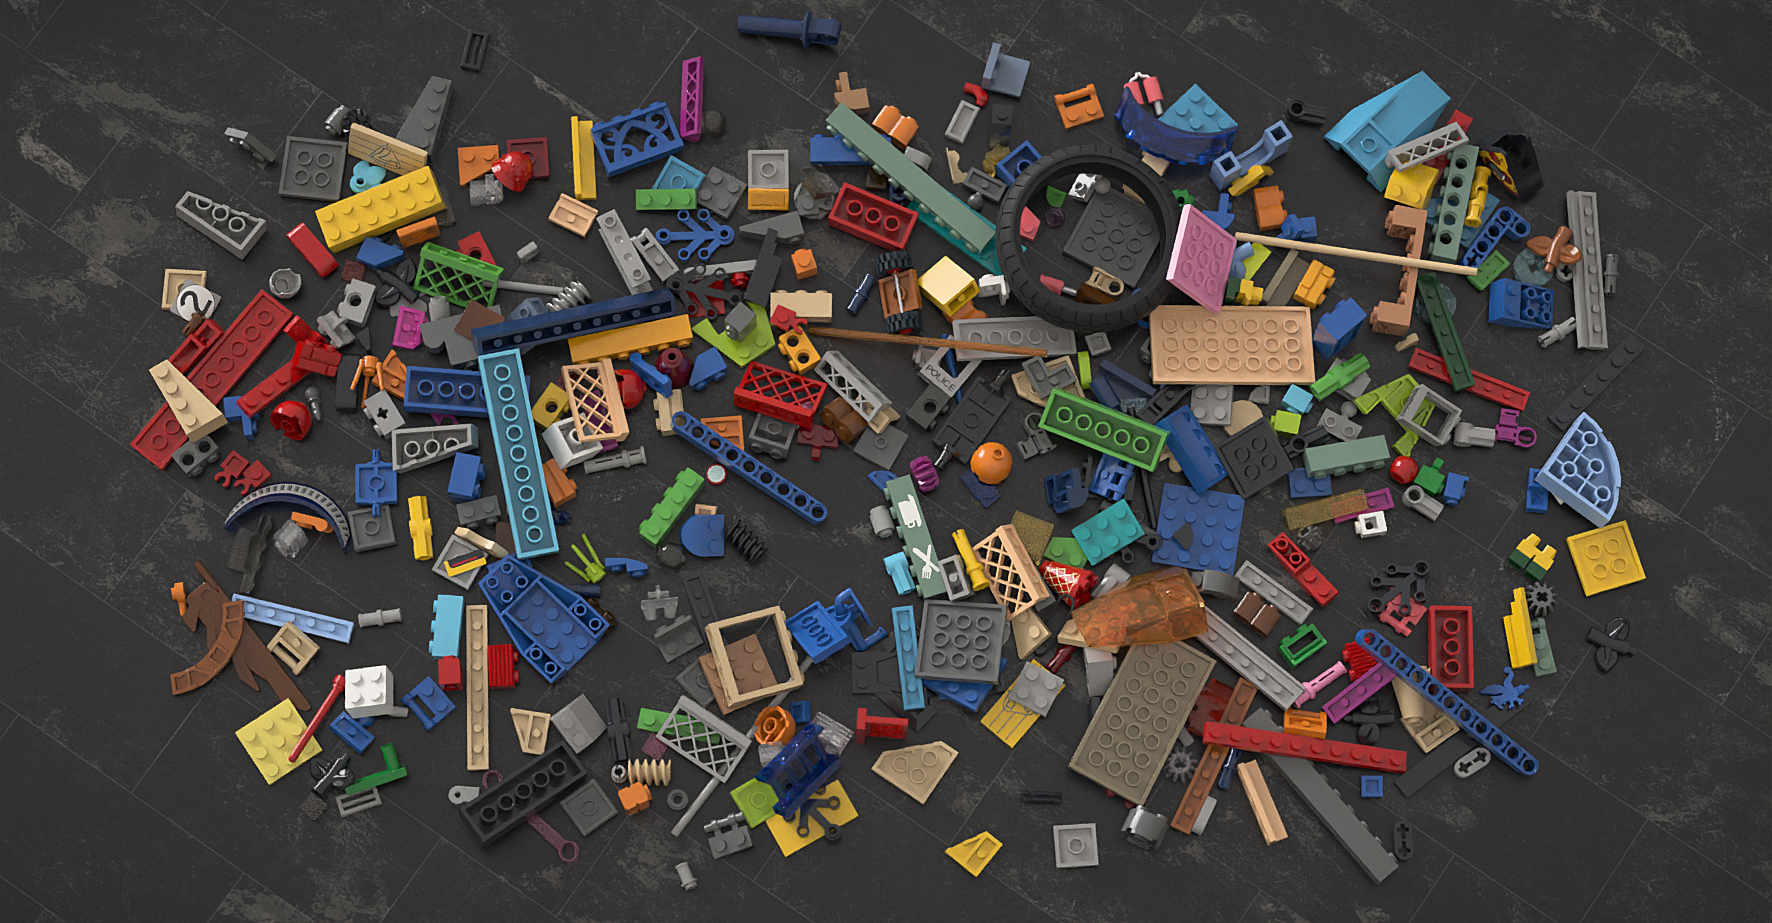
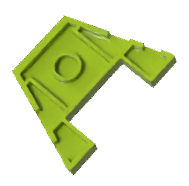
[691,293,775,368]
[1352,374,1435,456]

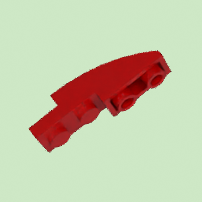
[1268,532,1339,607]

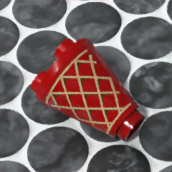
[1039,560,1099,609]

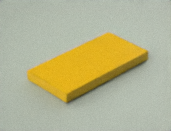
[765,780,858,857]

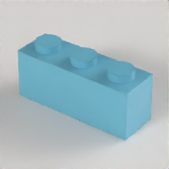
[429,594,465,660]

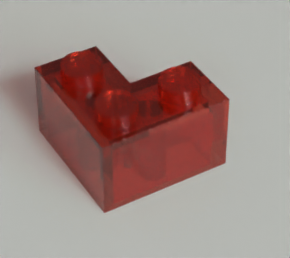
[1187,678,1235,737]

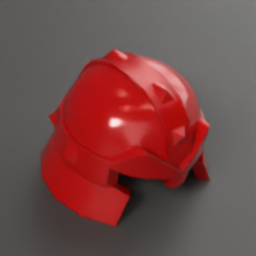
[492,151,533,192]

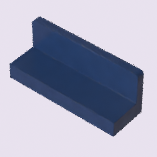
[1092,359,1157,411]

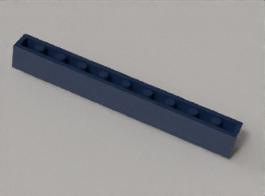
[471,288,676,356]

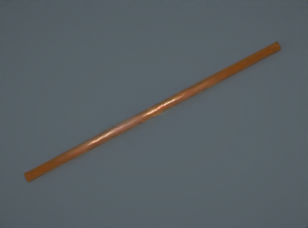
[809,326,1048,357]

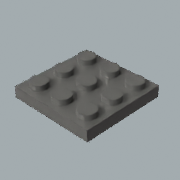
[278,136,348,202]

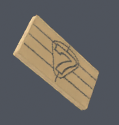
[348,123,428,175]

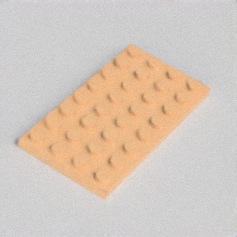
[1149,305,1315,385]

